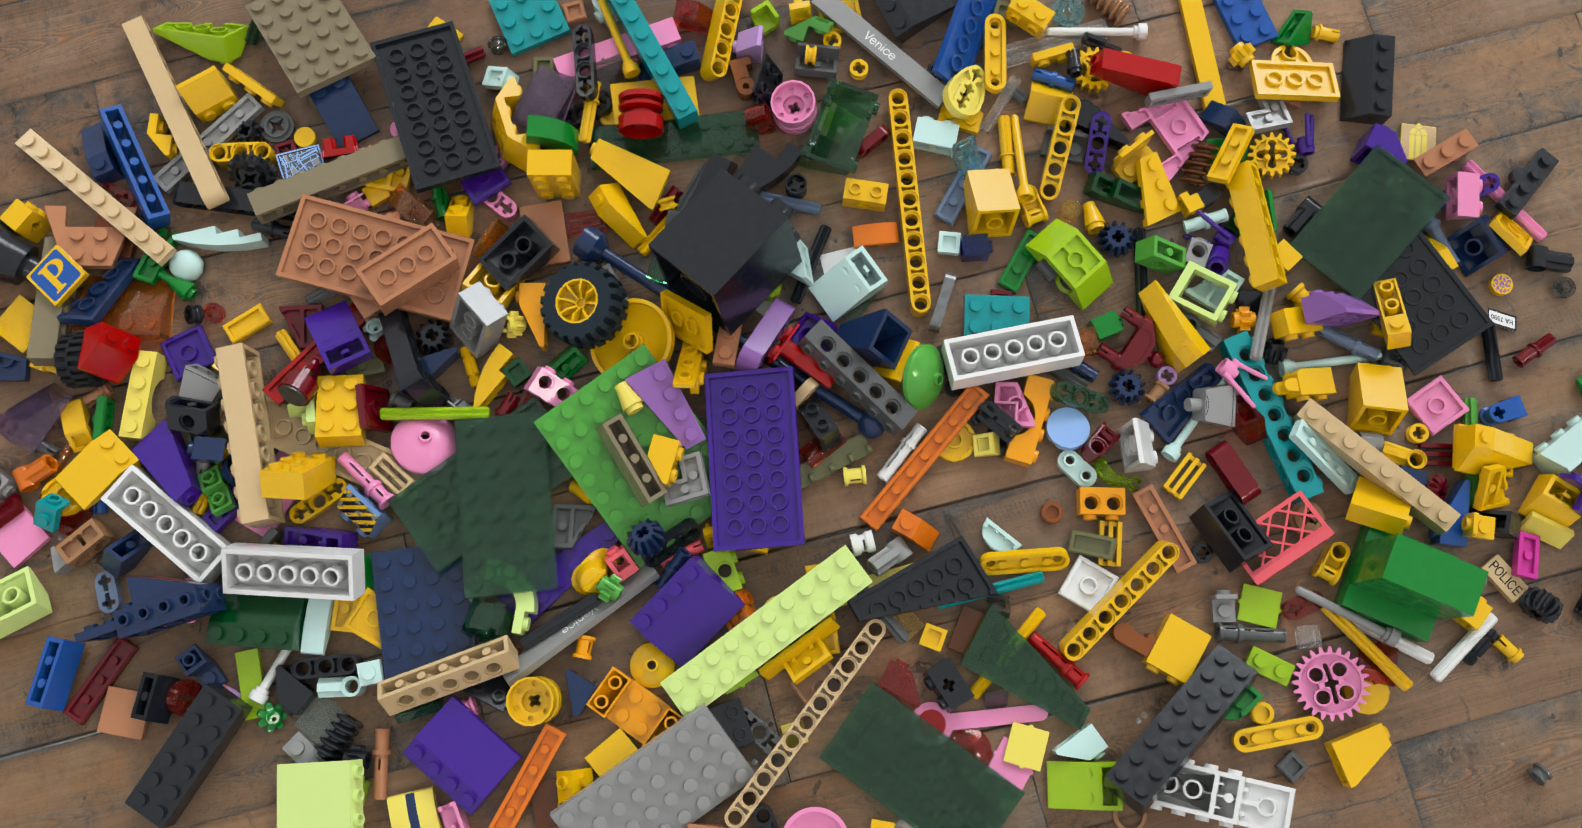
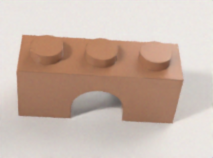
[1403,128,1479,185]

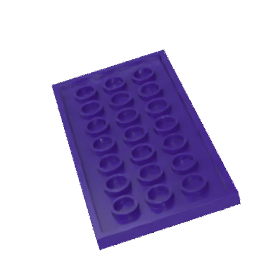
[704,366,805,552]

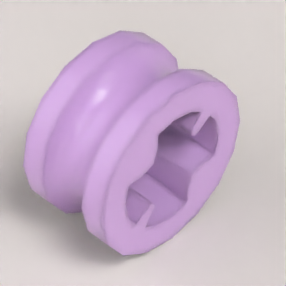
[1155,366,1177,386]

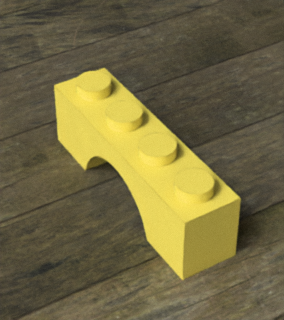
[118,350,168,442]

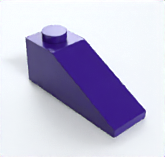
[283,525,358,549]

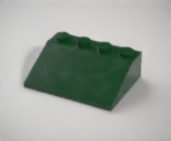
[205,587,309,651]

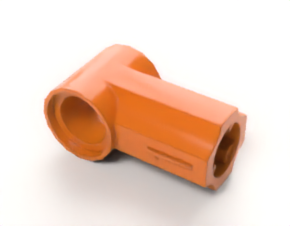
[12,454,59,493]

